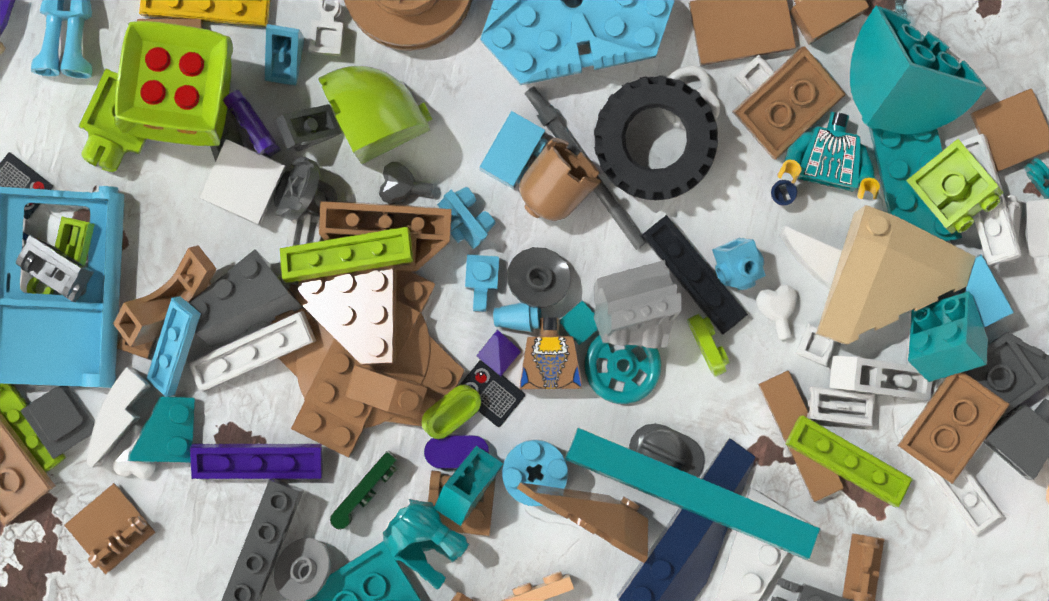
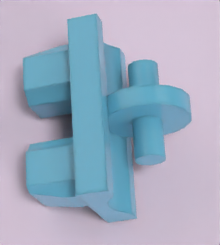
[437,187,496,249]

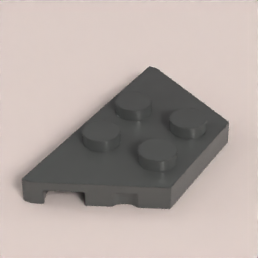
[964,332,1049,418]

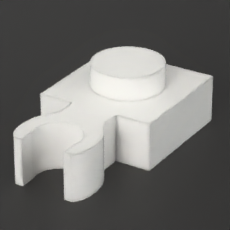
[308,0,344,57]

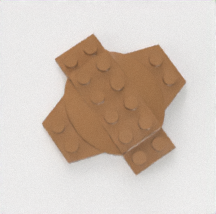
[271,271,465,458]

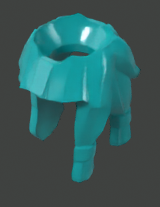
[383,499,470,590]

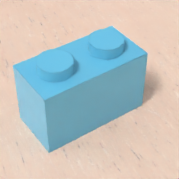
[479,111,547,190]

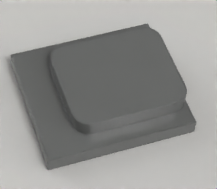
[21,386,94,459]

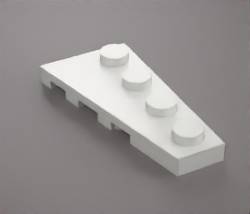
[714,487,806,601]

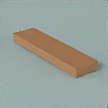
[758,371,844,502]

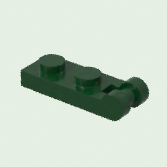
[330,451,398,530]

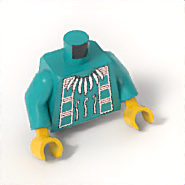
[777,112,880,200]

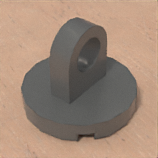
[274,156,338,221]

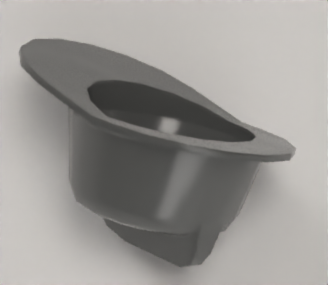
[629,423,704,477]

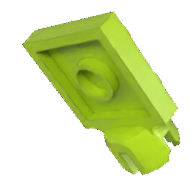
[79,68,147,172]

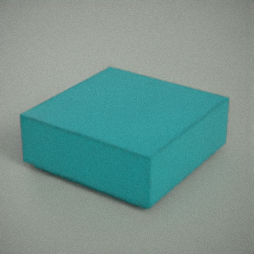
[560,300,598,345]

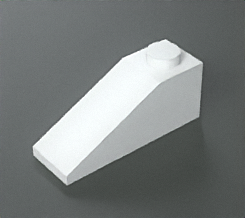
[829,356,932,401]

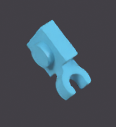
[465,255,499,312]

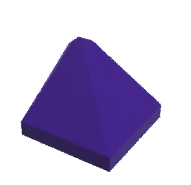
[476,330,521,377]

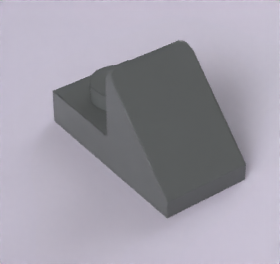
[275,104,342,152]

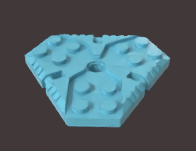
[480,0,675,85]

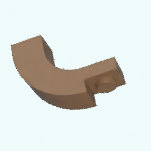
[113,245,217,347]

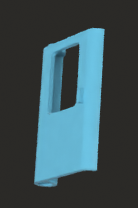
[0,186,125,388]

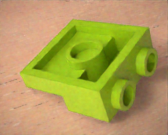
[906,139,1004,234]

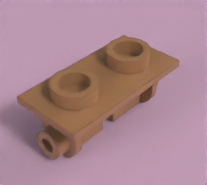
[842,533,884,601]

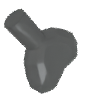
[379,162,433,204]

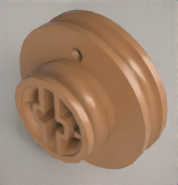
[344,0,473,51]

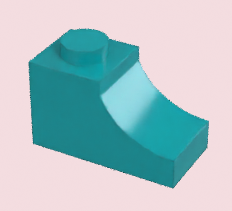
[434,446,503,526]

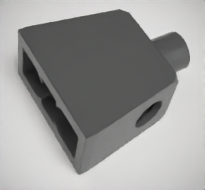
[983,399,1049,480]

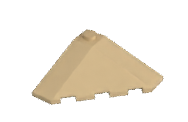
[816,205,976,345]

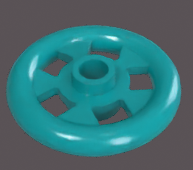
[584,335,662,404]

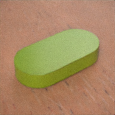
[421,385,481,439]

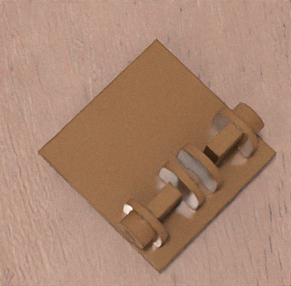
[64,483,156,575]

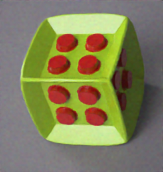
[114,21,233,146]

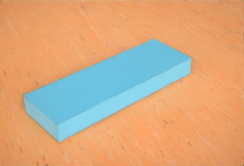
[146,296,201,397]

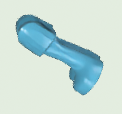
[31,0,93,79]

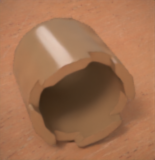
[519,138,601,221]

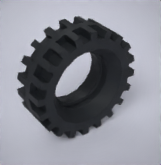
[594,75,718,200]

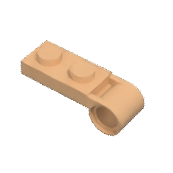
[501,571,574,601]

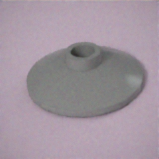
[274,538,331,601]

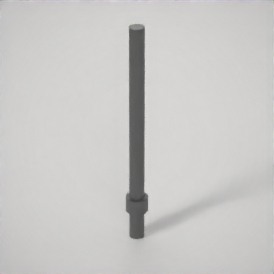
[524,86,646,250]

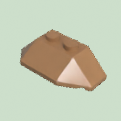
[319,201,452,272]

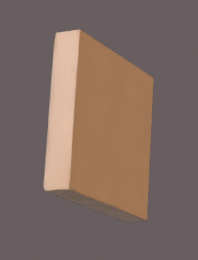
[970,88,1049,172]

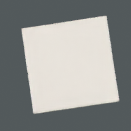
[199,139,286,225]

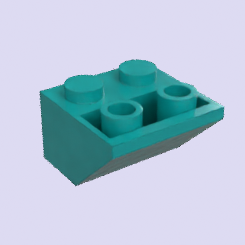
[908,291,988,382]

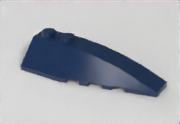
[617,438,756,601]

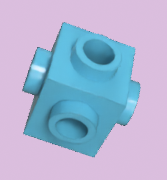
[712,237,766,290]

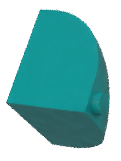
[850,5,987,134]

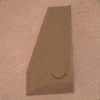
[517,483,648,563]

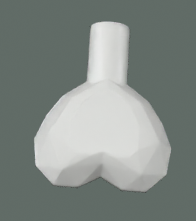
[756,284,797,339]
[113,425,156,479]

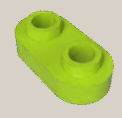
[687,313,730,377]

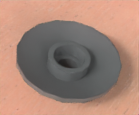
[507,247,571,308]

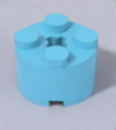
[502,440,568,506]

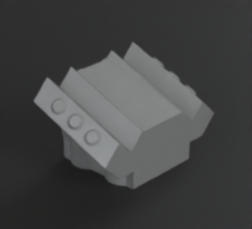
[594,260,682,348]

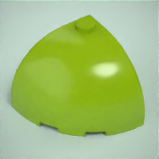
[318,66,432,164]

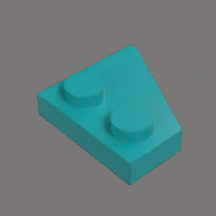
[127,397,195,463]

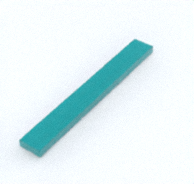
[565,428,820,560]

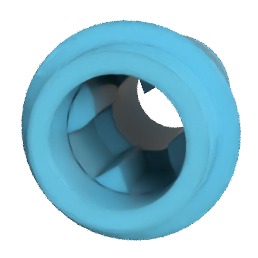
[493,302,542,332]

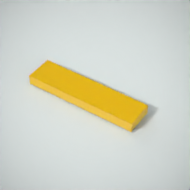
[139,0,271,27]

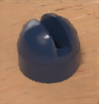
[771,180,798,206]

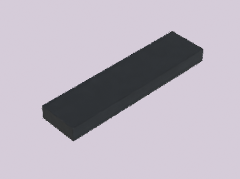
[641,215,748,335]

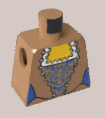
[520,317,582,389]

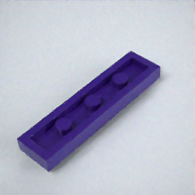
[190,444,323,479]

